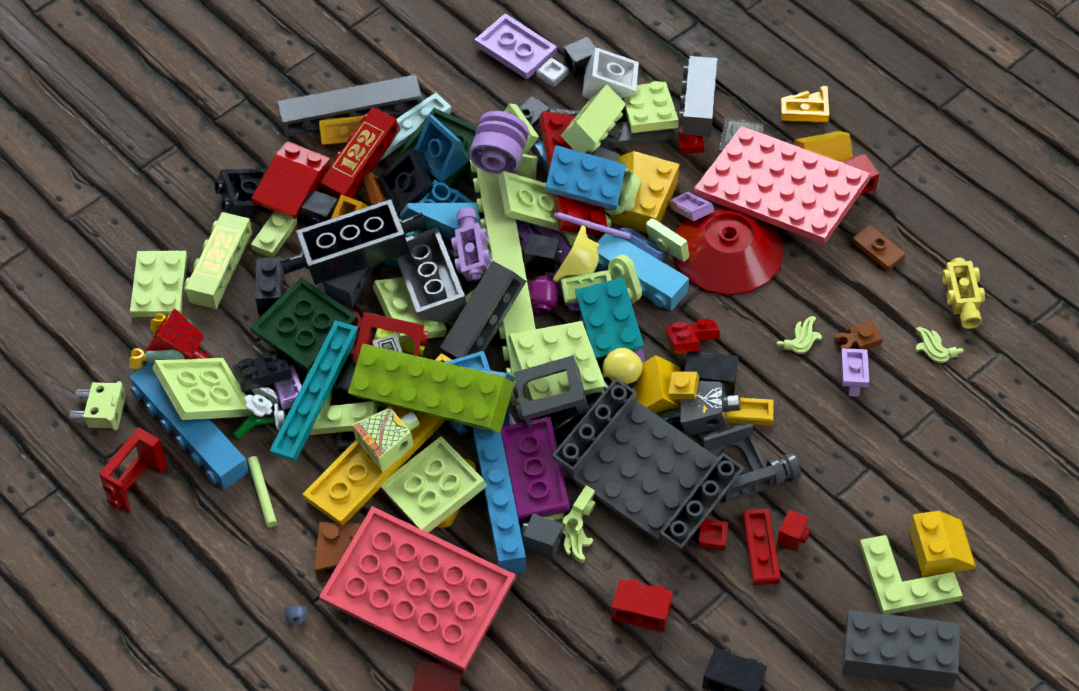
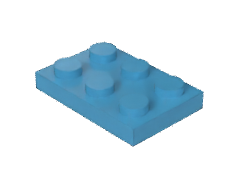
[544,145,626,210]

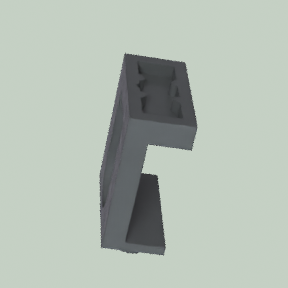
[513,355,589,429]
[702,423,776,503]

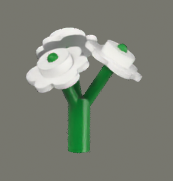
[233,387,287,440]

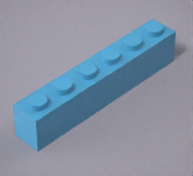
[129,363,249,490]
[473,427,526,574]

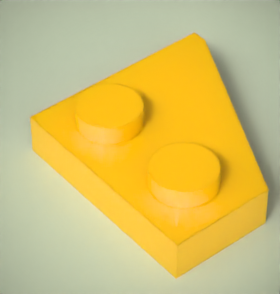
[781,86,829,122]

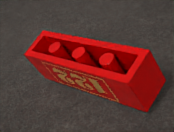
[320,107,401,200]

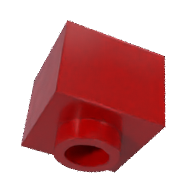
[777,510,811,552]

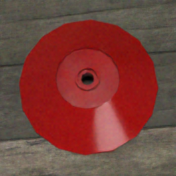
[673,205,784,295]

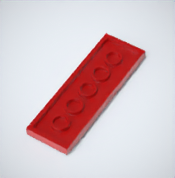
[539,111,608,236]

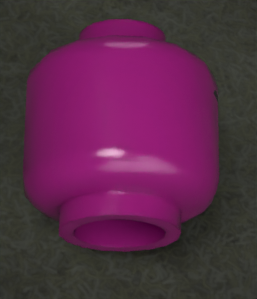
[527,276,559,315]

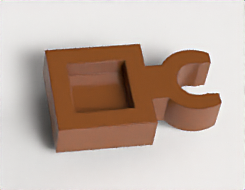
[834,319,883,354]

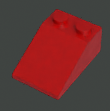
[251,141,330,219]

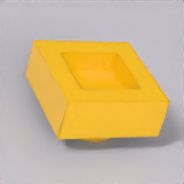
[668,372,699,399]

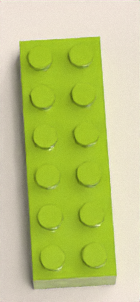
[348,344,514,433]

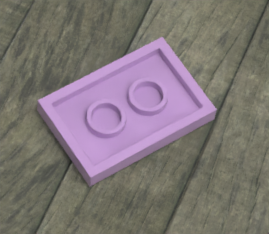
[475,14,557,79]

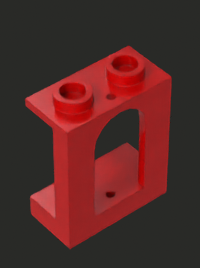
[353,312,428,363]
[99,427,167,513]

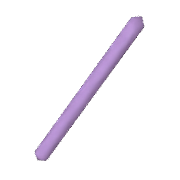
[554,212,632,239]

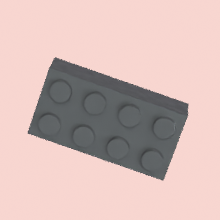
[841,610,960,688]

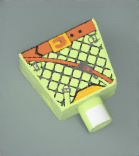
[352,409,420,472]

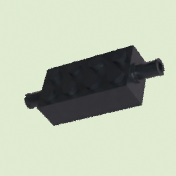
[280,199,427,285]

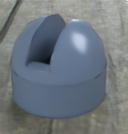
[285,606,307,625]

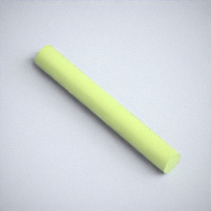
[247,456,277,527]

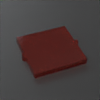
[412,660,463,691]

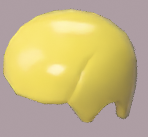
[603,348,643,385]

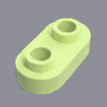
[608,255,642,304]

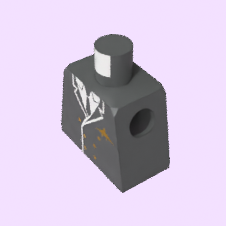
[681,381,741,436]

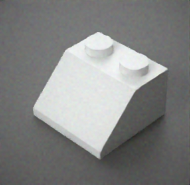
[582,47,639,99]

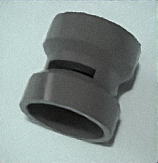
[766,453,801,485]

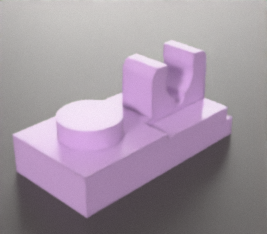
[841,348,869,397]

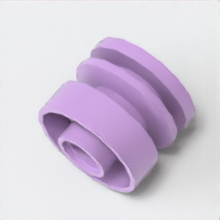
[469,111,529,175]

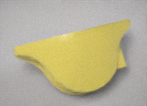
[552,225,600,283]

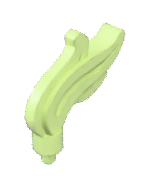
[776,316,822,354]
[915,327,964,363]
[556,521,593,563]

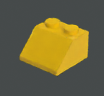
[909,511,976,577]

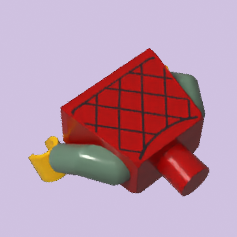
[129,308,209,369]

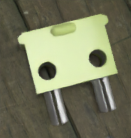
[69,381,127,431]

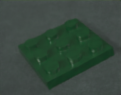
[393,107,477,189]
[250,277,359,373]

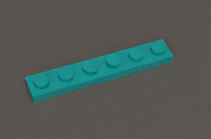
[270,320,360,463]

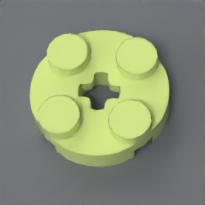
[604,168,642,216]

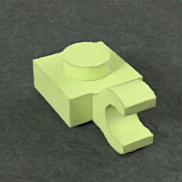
[562,486,596,536]

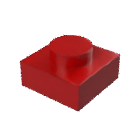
[678,129,704,154]
[698,519,728,551]

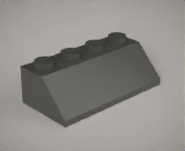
[396,227,467,324]

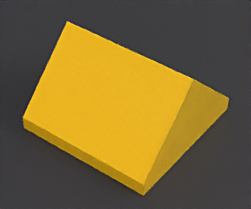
[794,131,853,162]
[632,355,681,415]

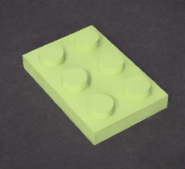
[621,81,678,133]
[498,171,567,232]
[130,251,188,317]
[373,277,447,343]

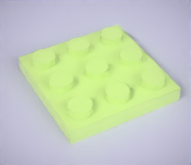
[508,321,606,401]
[152,358,252,420]
[381,436,487,533]

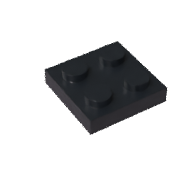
[233,351,292,392]

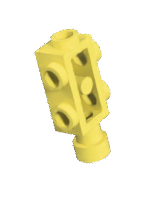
[942,258,985,329]

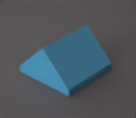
[415,115,470,182]

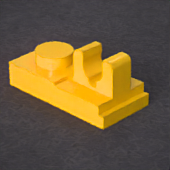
[319,116,363,145]

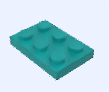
[575,277,644,361]

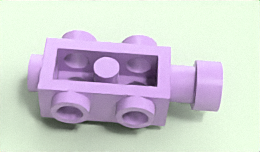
[451,208,493,281]

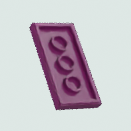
[501,417,571,522]

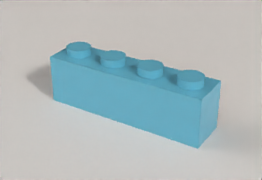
[596,233,689,312]

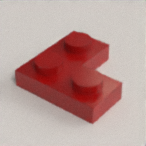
[665,319,720,354]

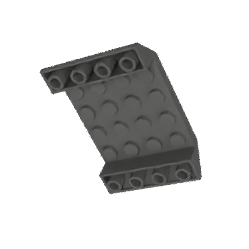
[552,378,744,550]

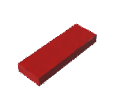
[742,509,781,586]

